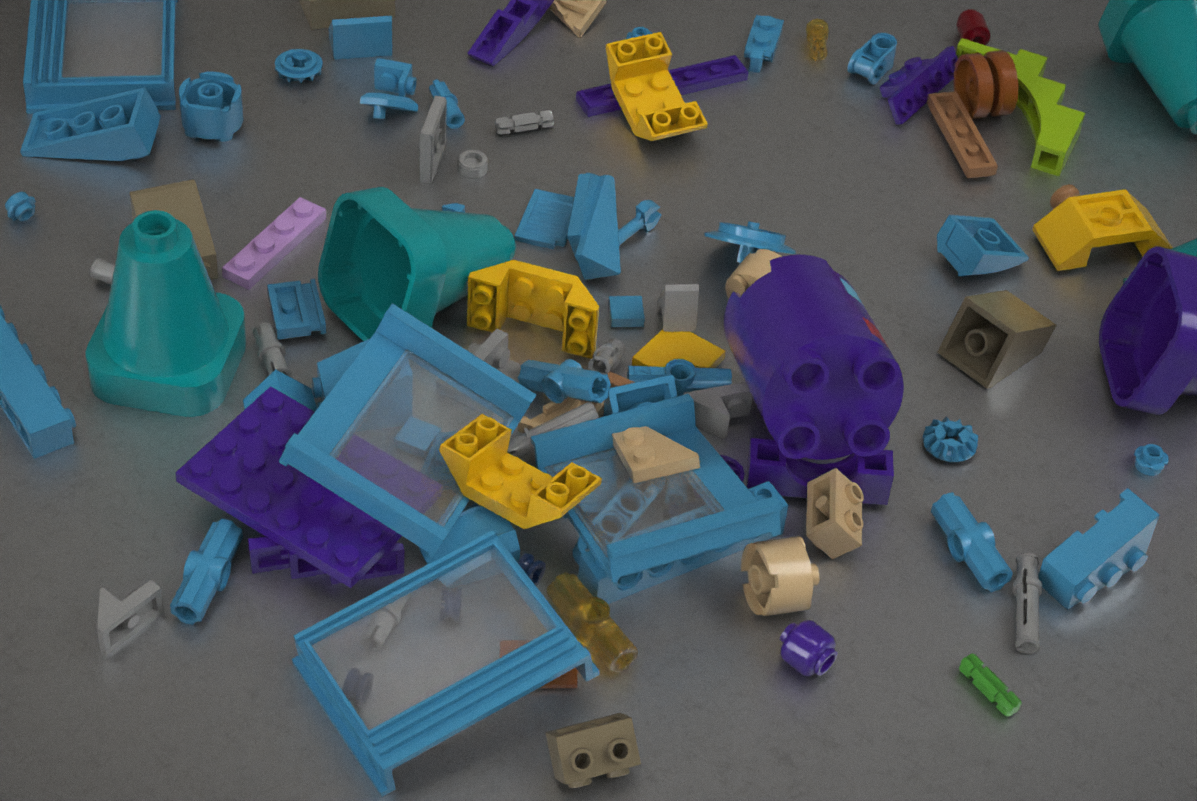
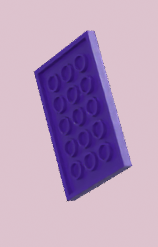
[175,386,442,588]

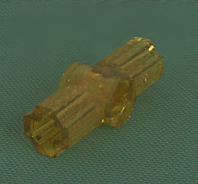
[547,572,638,673]

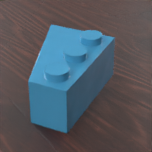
[1039,488,1160,610]

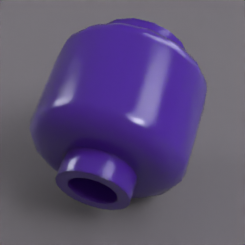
[780,620,838,677]

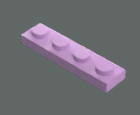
[222,197,326,290]

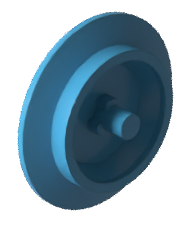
[704,221,796,265]

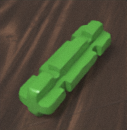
[959,653,1022,717]

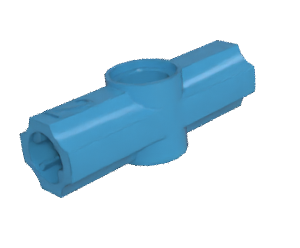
[517,359,611,403]
[627,359,732,396]
[931,492,1013,592]
[170,518,243,625]

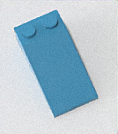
[20,87,161,161]

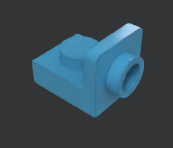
[374,58,417,98]

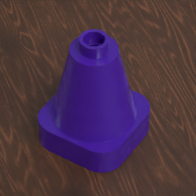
[1099,246,1197,415]

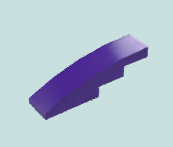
[468,0,554,67]
[248,537,404,585]

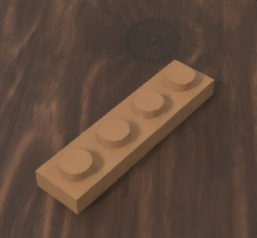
[927,91,998,178]

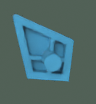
[360,92,418,119]

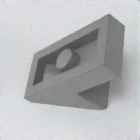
[657,284,699,332]
[683,382,752,439]
[97,580,164,656]

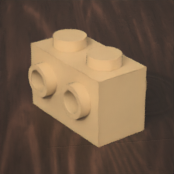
[806,468,864,559]

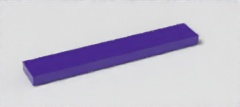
[576,55,749,117]

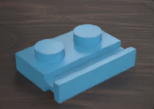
[267,279,326,340]

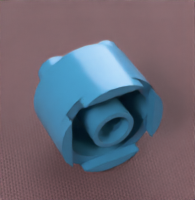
[179,72,243,142]

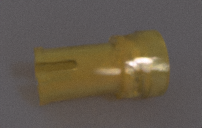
[806,19,829,61]

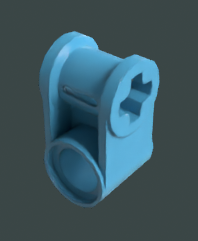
[847,33,897,85]

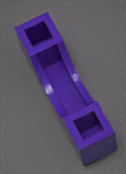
[746,438,894,505]

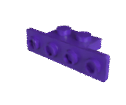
[879,46,958,125]

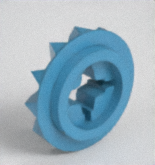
[275,49,323,83]
[923,416,979,462]

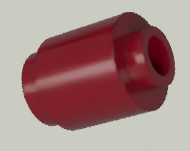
[956,9,991,45]

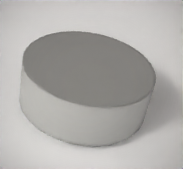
[457,150,489,178]

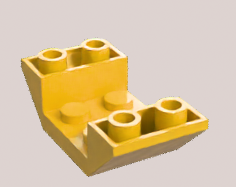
[605,32,708,141]
[1032,189,1173,271]
[467,260,599,359]
[439,414,602,529]

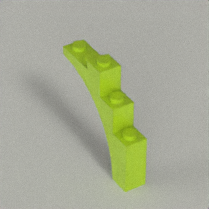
[956,38,1085,177]

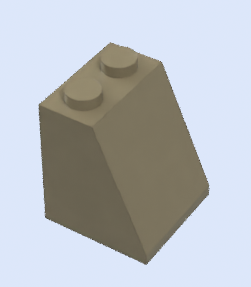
[129,179,218,280]
[937,290,1057,389]

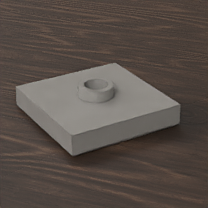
[419,96,447,184]

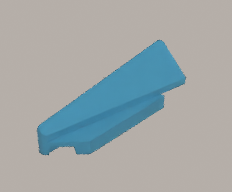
[567,173,621,280]

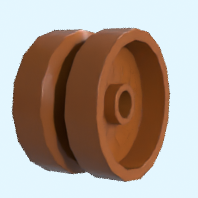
[954,50,1018,119]

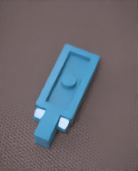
[744,15,784,73]

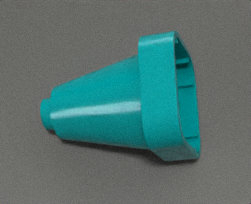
[1098,0,1197,135]
[318,187,516,341]
[86,210,246,417]

